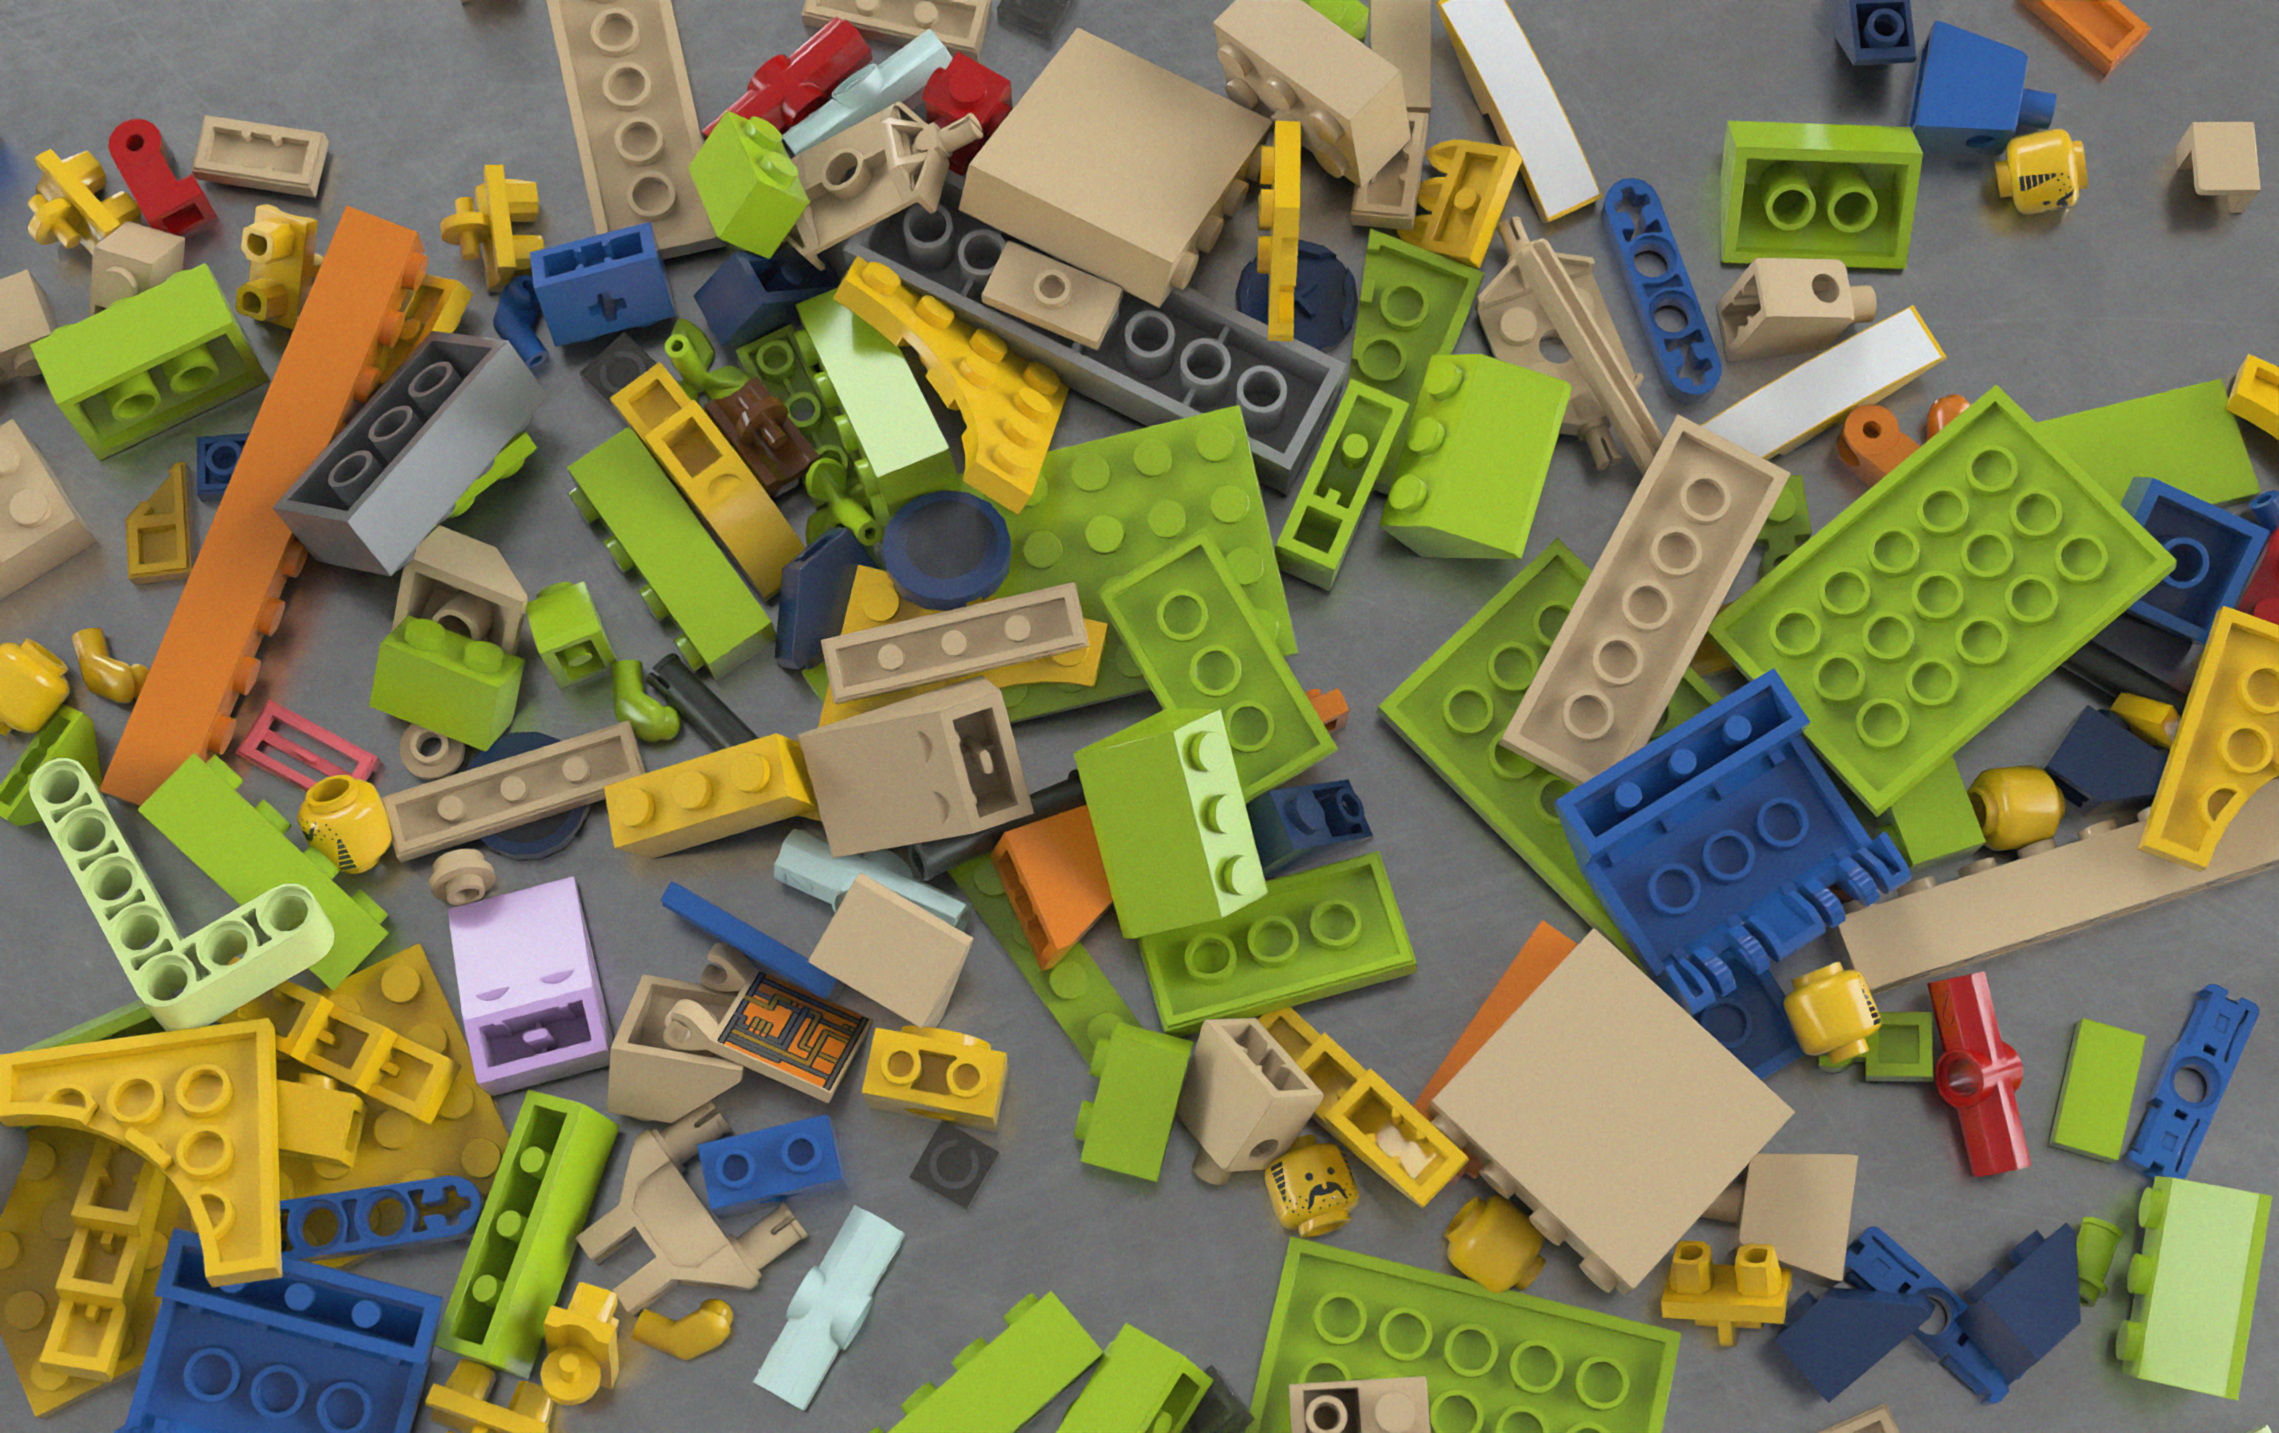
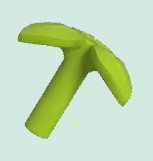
[665,317,751,403]
[805,458,883,547]

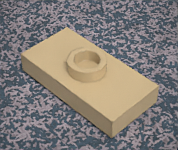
[1351,112,1429,230]
[191,115,329,198]
[982,241,1123,351]

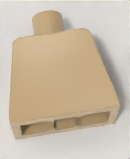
[1716,258,1877,362]
[1177,1018,1324,1185]
[1700,1153,1858,1288]

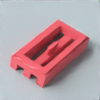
[235,699,382,794]

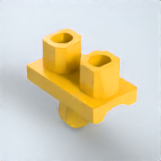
[28,148,142,255]
[440,165,545,292]
[235,204,324,330]
[1661,1240,1793,1347]
[540,1282,620,1406]
[425,1359,554,1433]

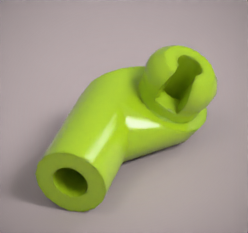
[611,660,681,742]

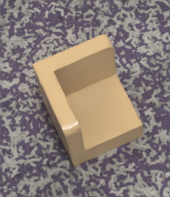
[2175,122,2261,213]

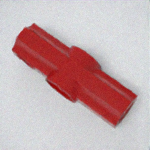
[701,16,873,141]
[1927,971,2032,1177]

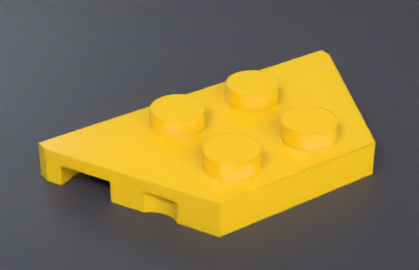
[1257,121,1301,342]

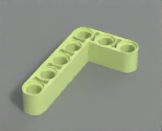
[29,758,335,1031]

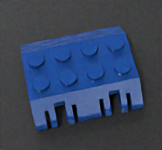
[1554,668,1912,1016]
[114,1227,443,1433]

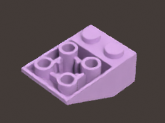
[448,876,614,1096]

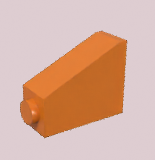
[990,804,1114,971]

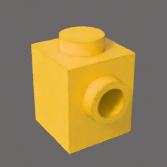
[276,1073,368,1169]

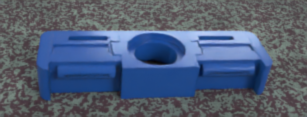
[2122,983,2259,1180]
[1844,1226,2027,1406]

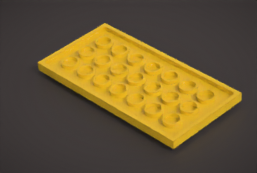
[0,942,511,1419]

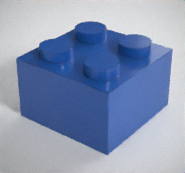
[2120,477,2270,646]

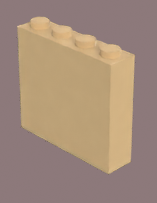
[959,27,1273,308]
[1426,928,1795,1295]

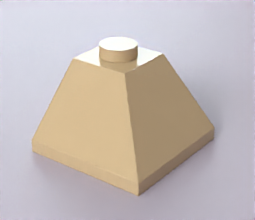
[391,525,528,656]
[607,974,746,1123]

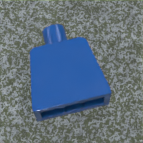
[1908,21,2057,156]

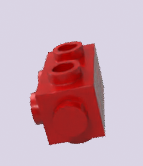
[922,51,1014,175]

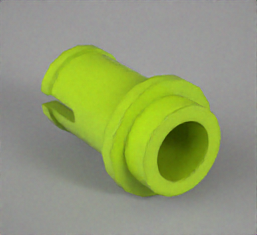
[2076,1217,2123,1307]

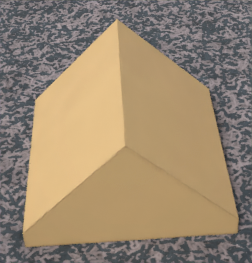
[808,873,974,1028]

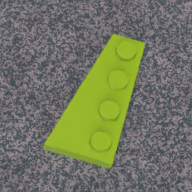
[1347,228,1485,495]

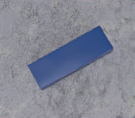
[660,881,847,1001]

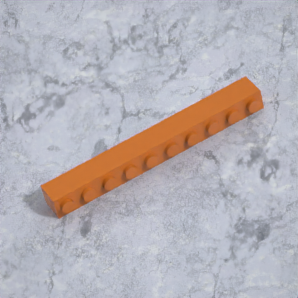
[99,205,429,808]

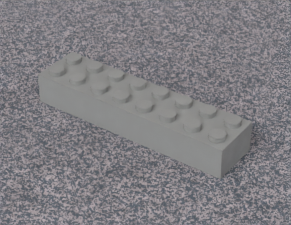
[843,170,1347,494]

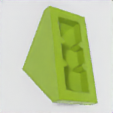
[0,703,104,826]

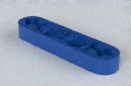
[1601,178,1722,405]
[280,1176,486,1262]

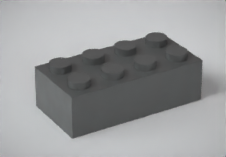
[272,331,549,576]

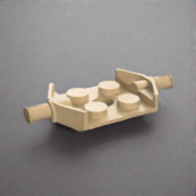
[743,101,983,271]
[1475,217,1644,470]

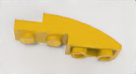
[609,362,806,602]

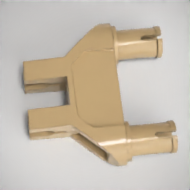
[575,1100,808,1317]

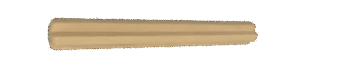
[1515,238,1664,477]

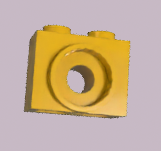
[862,1025,1010,1133]

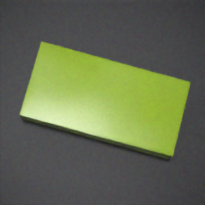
[2049,1018,2146,1164]

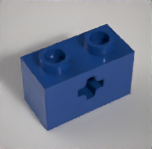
[530,221,676,347]
[697,1114,848,1220]

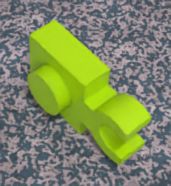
[1752,474,1812,580]
[1819,1012,1933,1082]

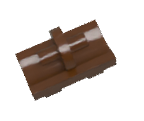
[704,377,820,498]

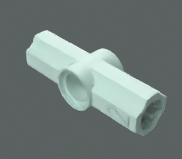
[782,29,953,156]
[774,828,973,932]
[753,1205,905,1411]

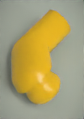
[71,628,149,703]
[631,1298,733,1360]

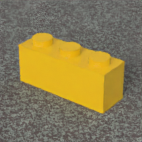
[604,733,818,859]

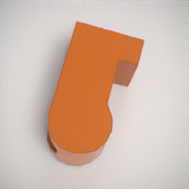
[1836,404,1920,488]

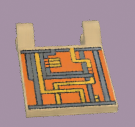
[664,942,873,1103]

